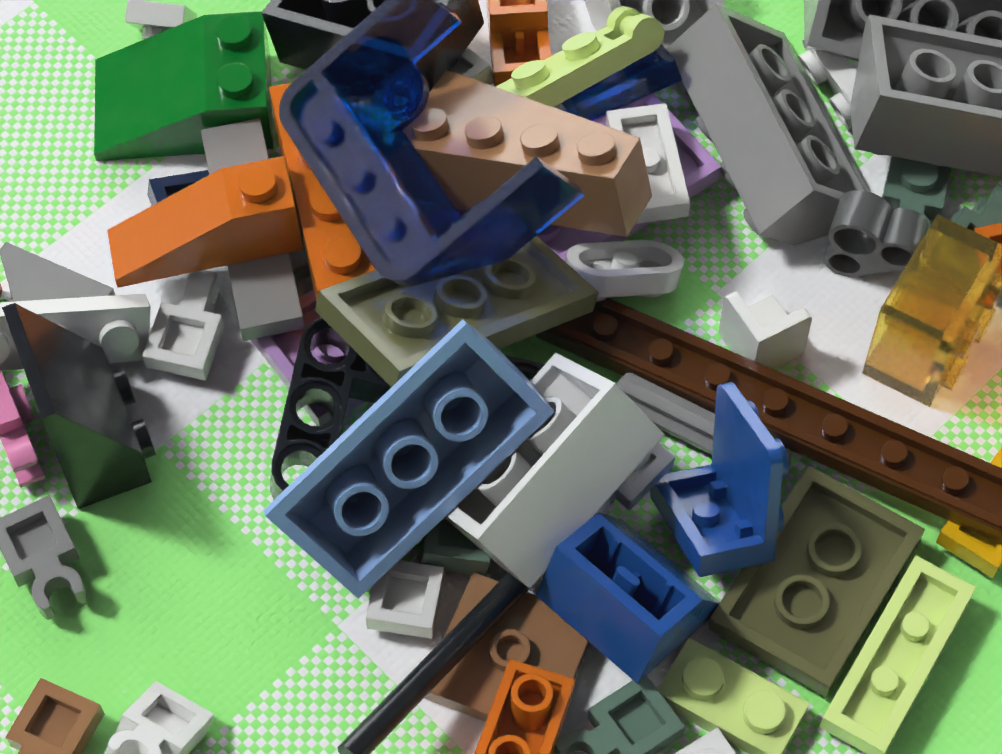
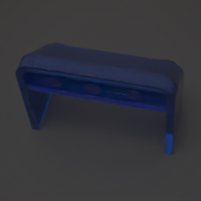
[279,0,585,287]

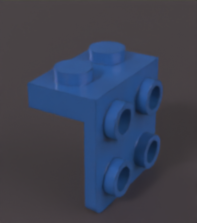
[650,382,789,577]

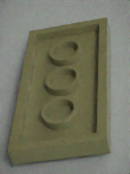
[315,219,599,387]

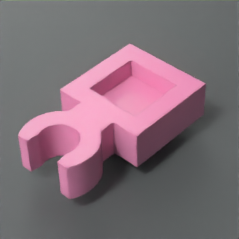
[0,369,45,488]

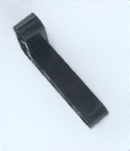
[270,318,545,500]

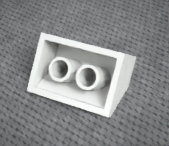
[444,353,665,588]

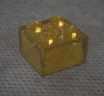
[862,214,1002,407]

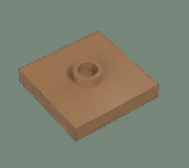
[425,572,590,722]

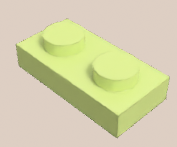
[658,638,810,754]

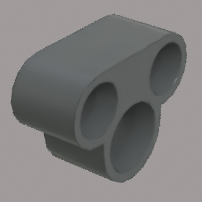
[824,190,929,277]

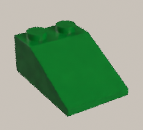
[94,11,274,161]

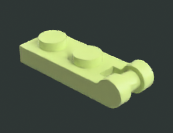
[496,6,665,107]

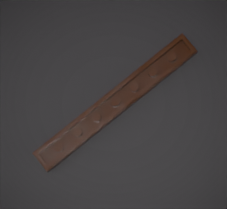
[536,298,1002,544]

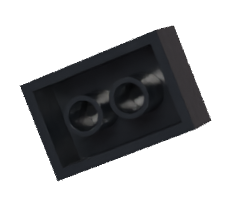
[261,0,484,103]

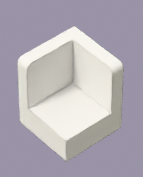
[718,291,812,369]

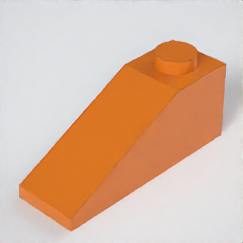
[107,156,304,288]

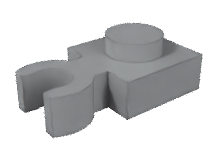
[0,495,87,620]

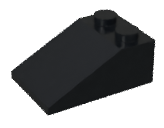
[2,303,156,509]

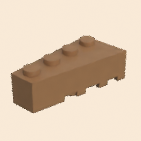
[391,70,652,237]

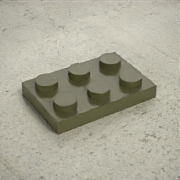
[708,465,925,697]

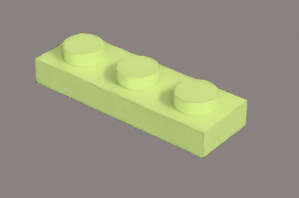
[819,555,976,754]

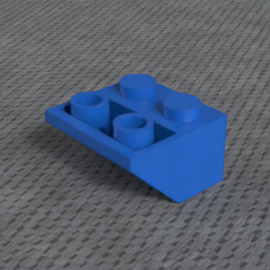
[536,513,720,684]

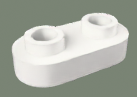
[798,39,857,129]
[565,240,684,302]

